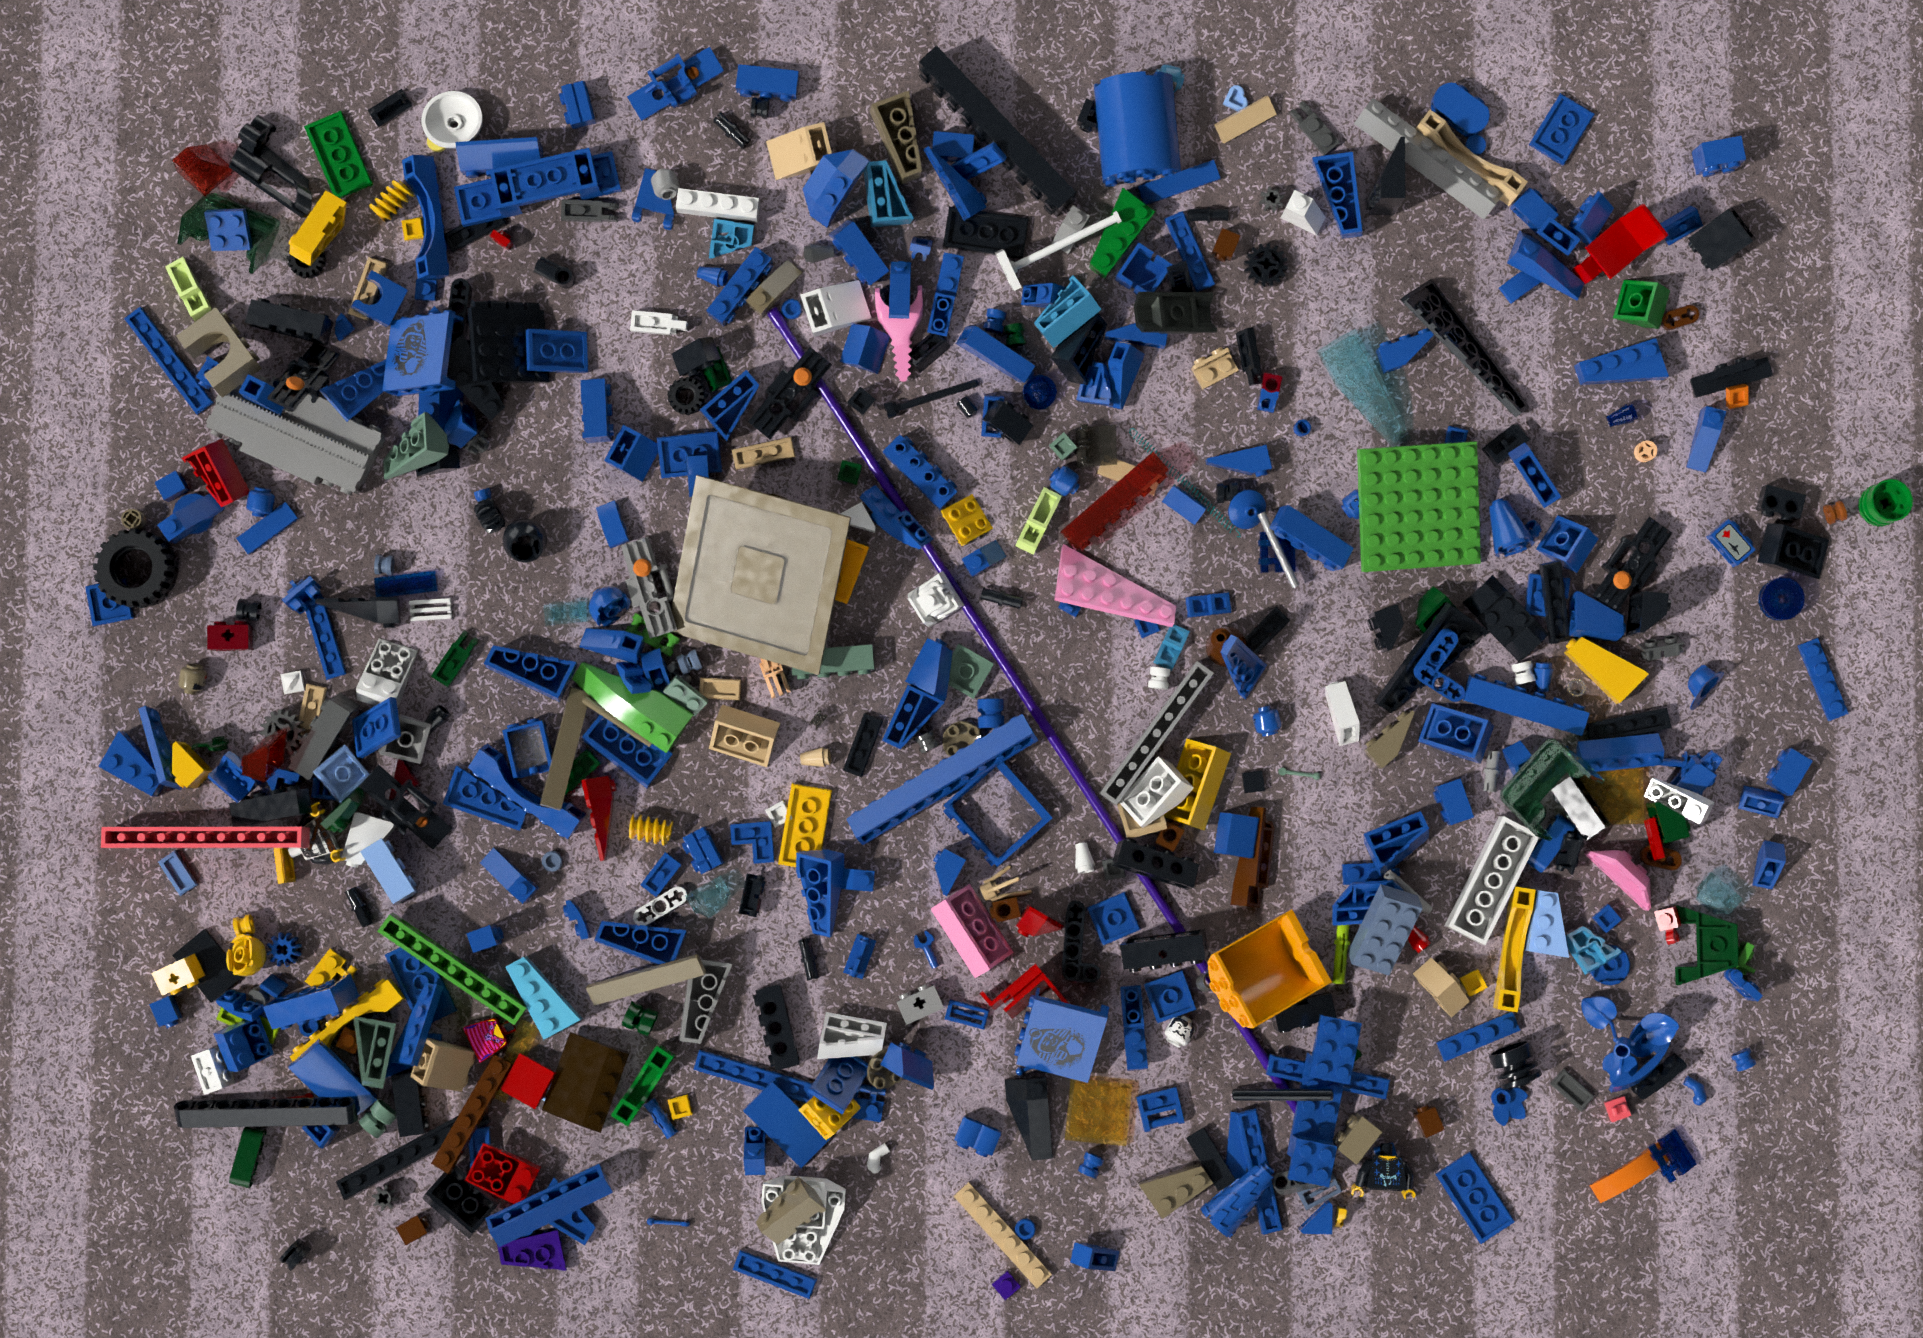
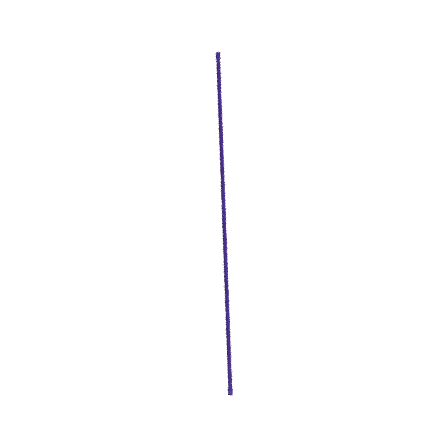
[767,307,1297,1115]

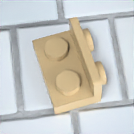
[1191,347,1239,390]

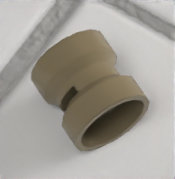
[121,509,147,530]

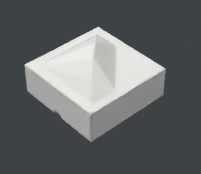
[280,670,305,695]

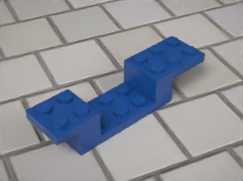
[454,148,622,227]
[1287,1015,1362,1187]

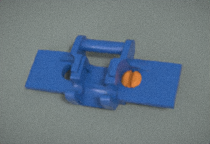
[627,47,724,121]

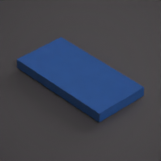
[385,947,458,1023]
[743,1081,830,1168]
[1435,1152,1515,1244]

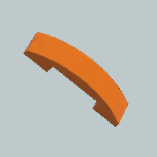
[1589,1142,1670,1203]

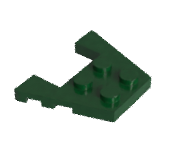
[1673,905,1739,985]

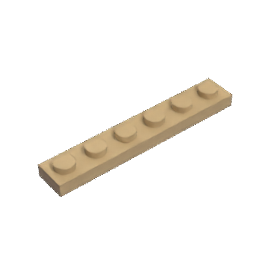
[953,1182,1052,1288]

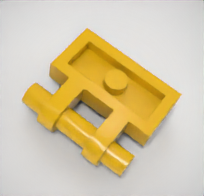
[304,948,358,988]

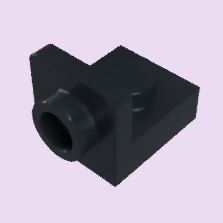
[1077,98,1098,133]

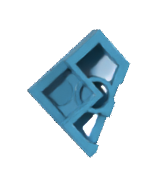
[709,218,755,258]
[1566,926,1622,975]

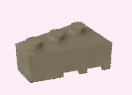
[1137,1164,1213,1219]
[756,1177,826,1245]

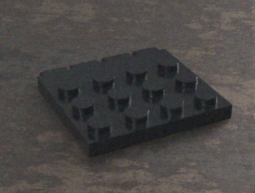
[467,300,550,383]

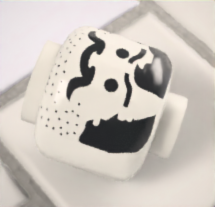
[1165,1015,1195,1048]

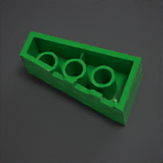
[1089,188,1155,280]

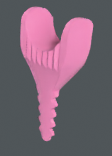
[875,285,923,382]

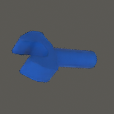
[914,930,939,969]

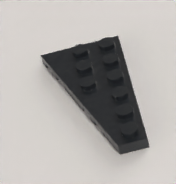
[1374,603,1489,713]

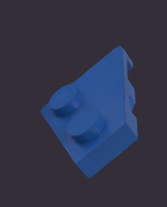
[1076,362,1114,407]

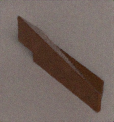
[1230,807,1275,908]

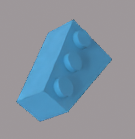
[864,160,914,228]
[1034,275,1102,348]

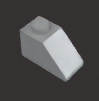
[1051,206,1090,254]

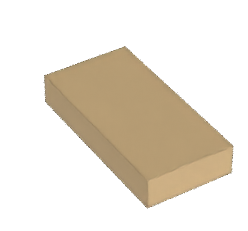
[699,678,741,700]

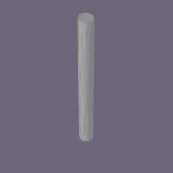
[1258,512,1300,589]

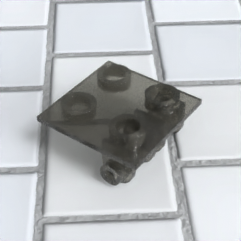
[1076,424,1117,468]

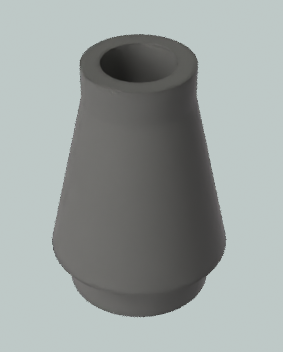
[804,243,834,264]

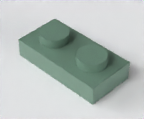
[663,675,709,716]

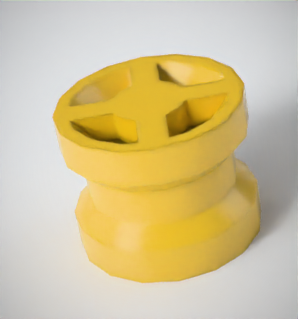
[233,914,255,936]

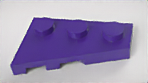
[497,1229,567,1271]

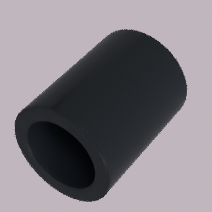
[956,396,978,419]

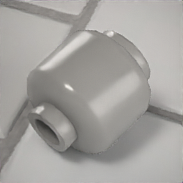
[651,168,680,200]

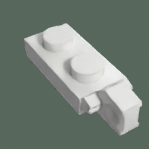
[630,310,688,335]

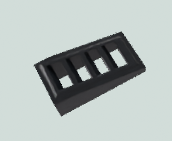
[1166,261,1193,292]

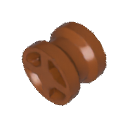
[1823,501,1847,525]

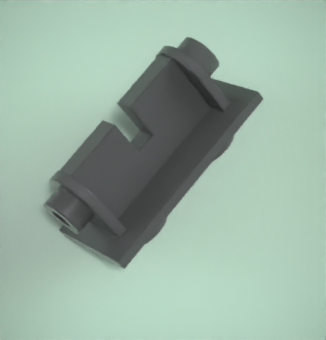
[1639,635,1684,661]

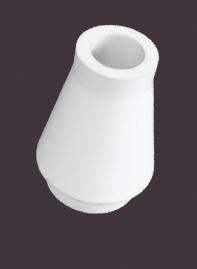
[1075,843,1095,874]

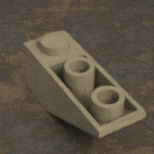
[1364,710,1415,769]

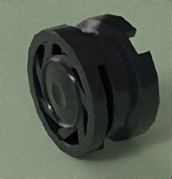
[279,1238,311,1271]

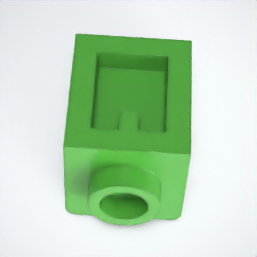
[1735,941,1755,975]

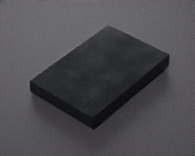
[172,929,244,1003]

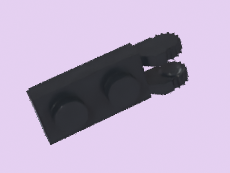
[1631,1053,1687,1099]

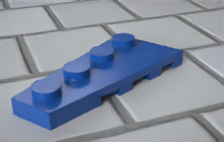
[389,983,443,1066]

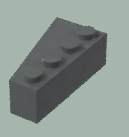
[288,693,360,780]

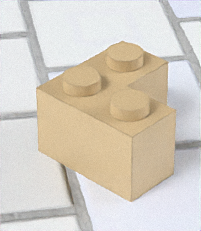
[1413,958,1470,1018]

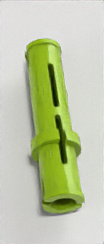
[1332,925,1350,984]

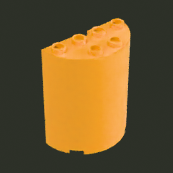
[1208,909,1332,1028]

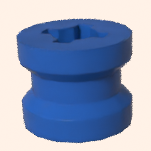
[1731,1048,1757,1071]

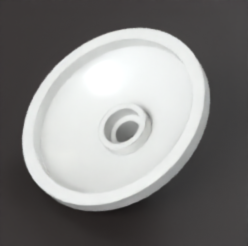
[421,91,483,148]

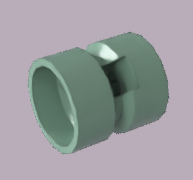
[358,1099,397,1138]

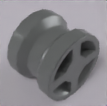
[915,730,940,754]

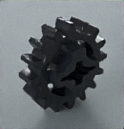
[1243,243,1288,288]

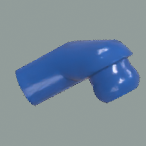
[1683,1076,1707,1106]

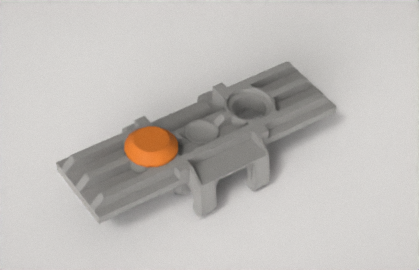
[621,537,677,639]

